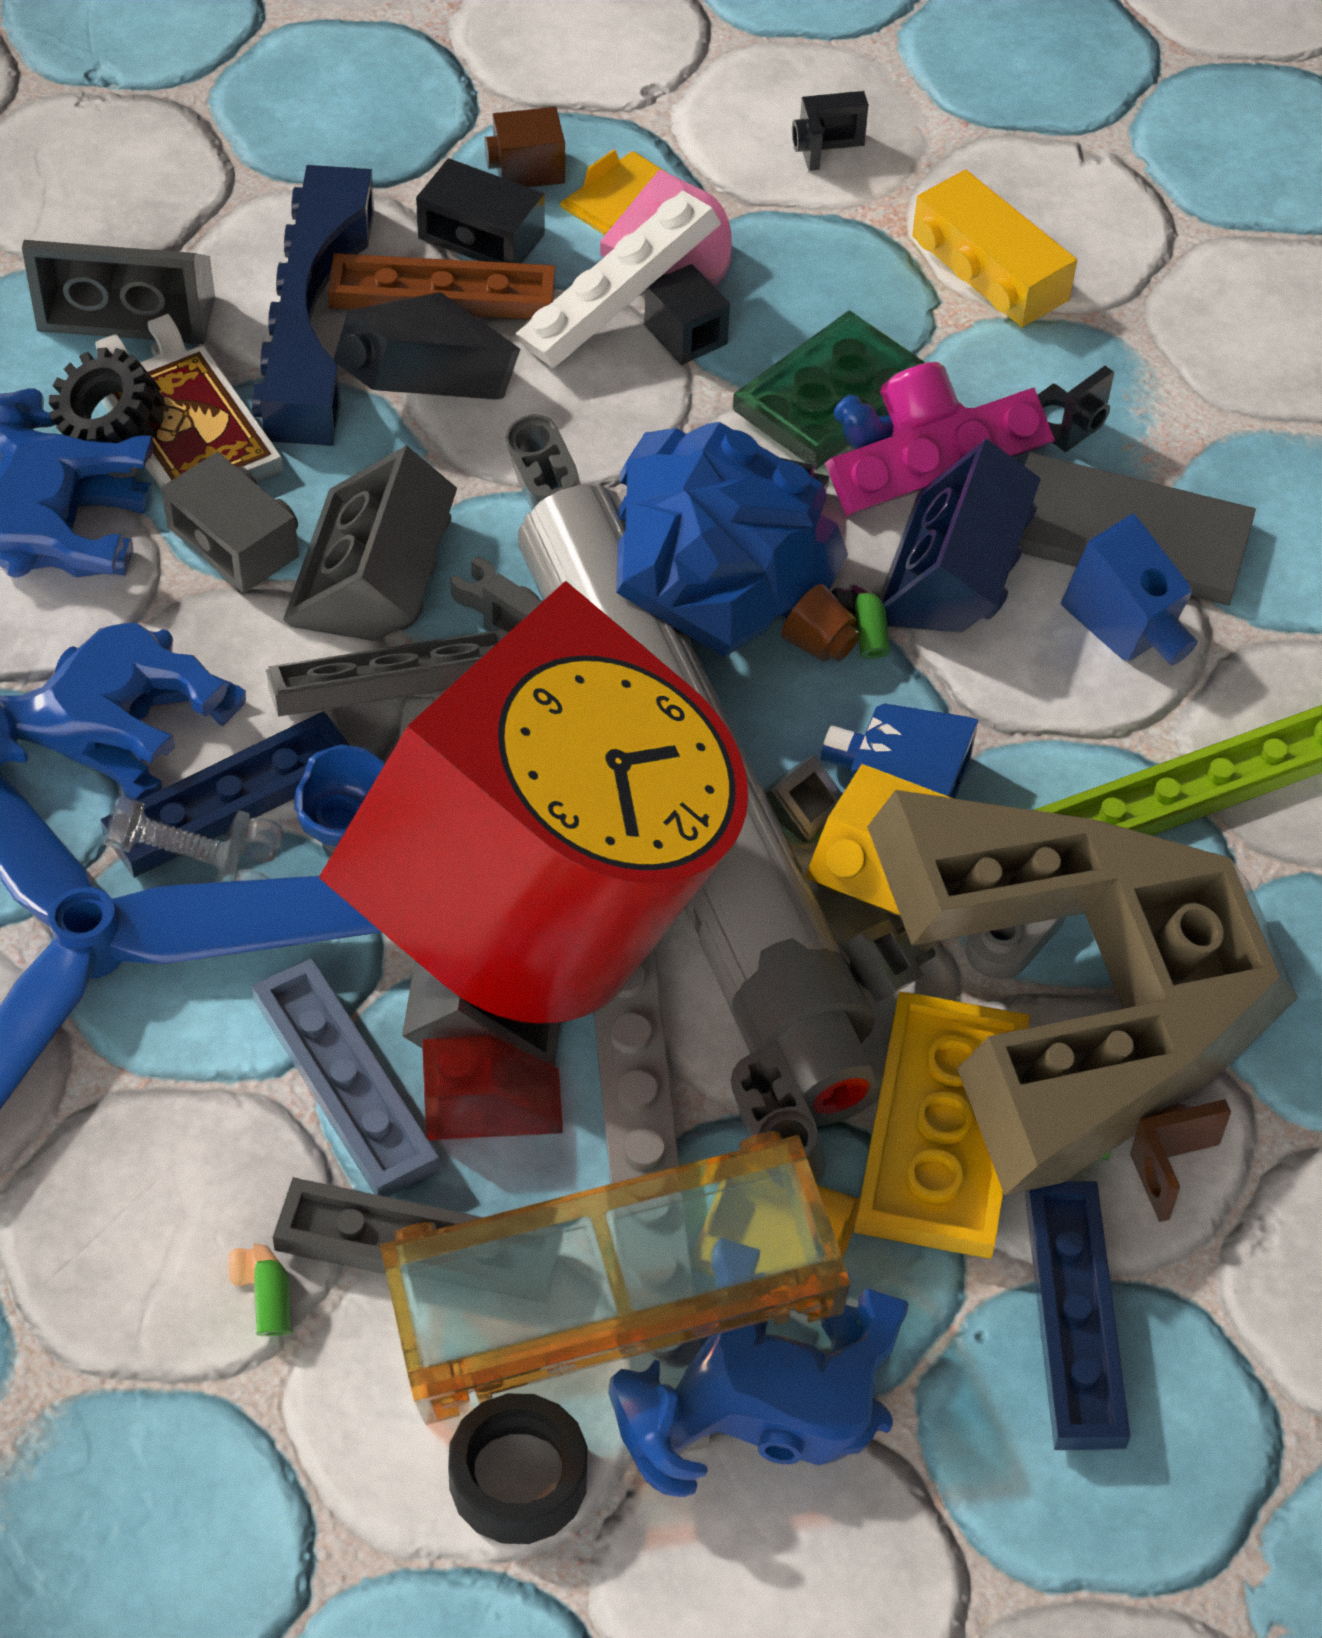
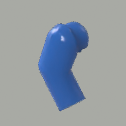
[834,395,894,449]

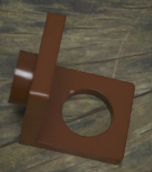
[1130,1099,1231,1222]

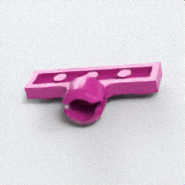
[825,362,1055,517]

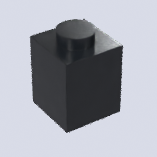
[644,264,730,365]

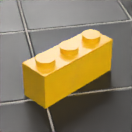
[912,169,1078,328]

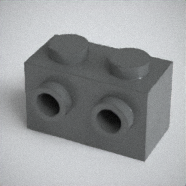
[161,451,299,593]

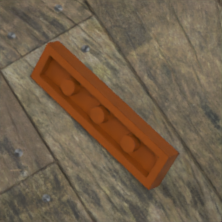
[328,253,555,319]

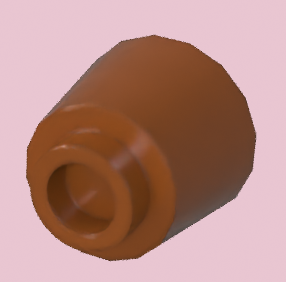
[780,584,860,662]

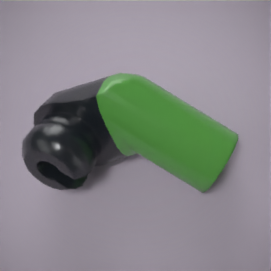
[831,584,890,659]

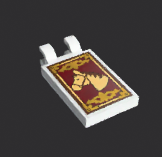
[96,314,283,491]

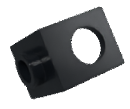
[1038,365,1114,453]

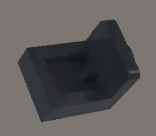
[792,91,869,171]

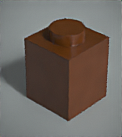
[484,107,565,187]

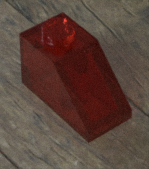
[422,1036,563,1140]

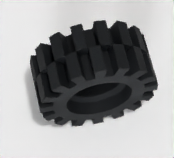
[48,347,165,443]

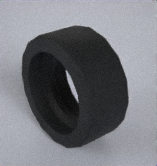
[448,1393,588,1544]

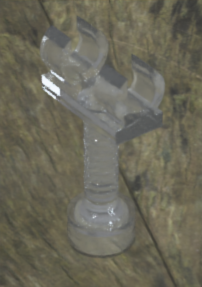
[103,795,284,882]

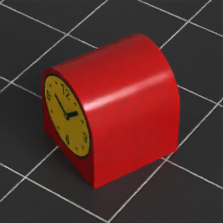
[318,581,748,1023]

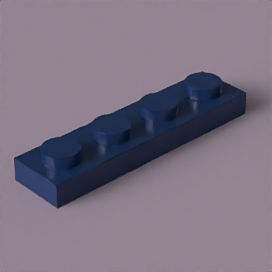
[100,711,351,878]
[1025,1181,1131,1450]

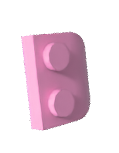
[600,169,732,287]

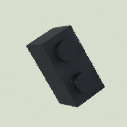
[416,158,545,263]

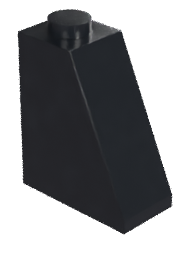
[333,292,520,400]

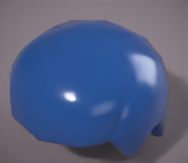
[294,744,385,847]

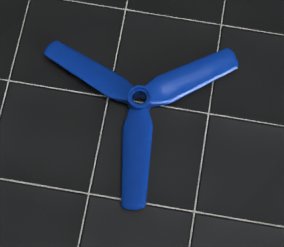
[0,770,381,1110]

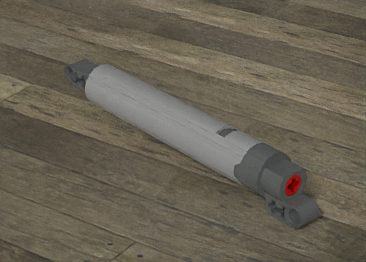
[505,414,878,1194]

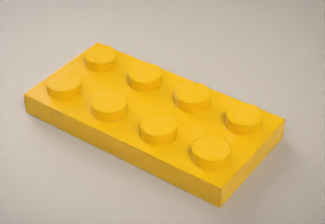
[854,991,1030,1259]

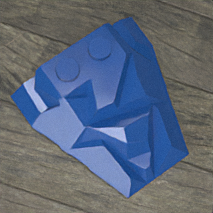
[616,422,848,657]

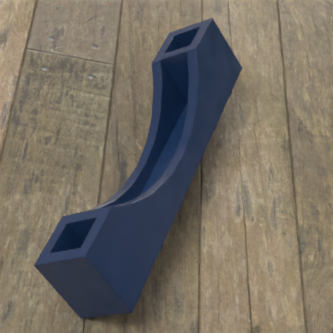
[252,165,374,446]

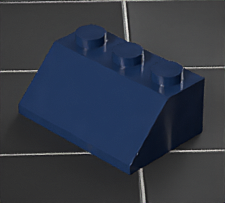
[879,438,1041,633]

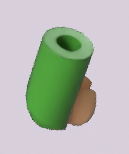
[229,1243,292,1336]

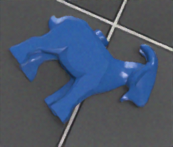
[0,388,154,578]
[0,623,246,805]
[608,1242,909,1497]

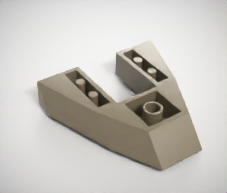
[867,790,1298,1196]

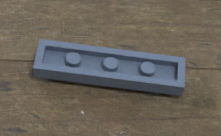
[252,958,440,1197]

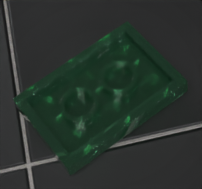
[732,310,926,470]

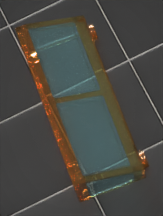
[379,1132,850,1426]

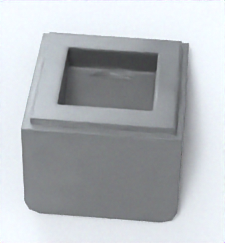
[764,755,843,842]

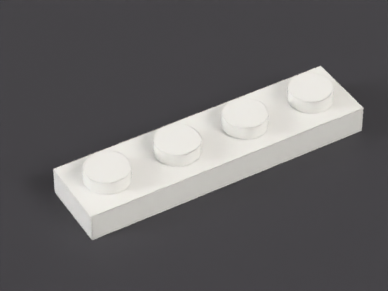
[516,190,721,368]

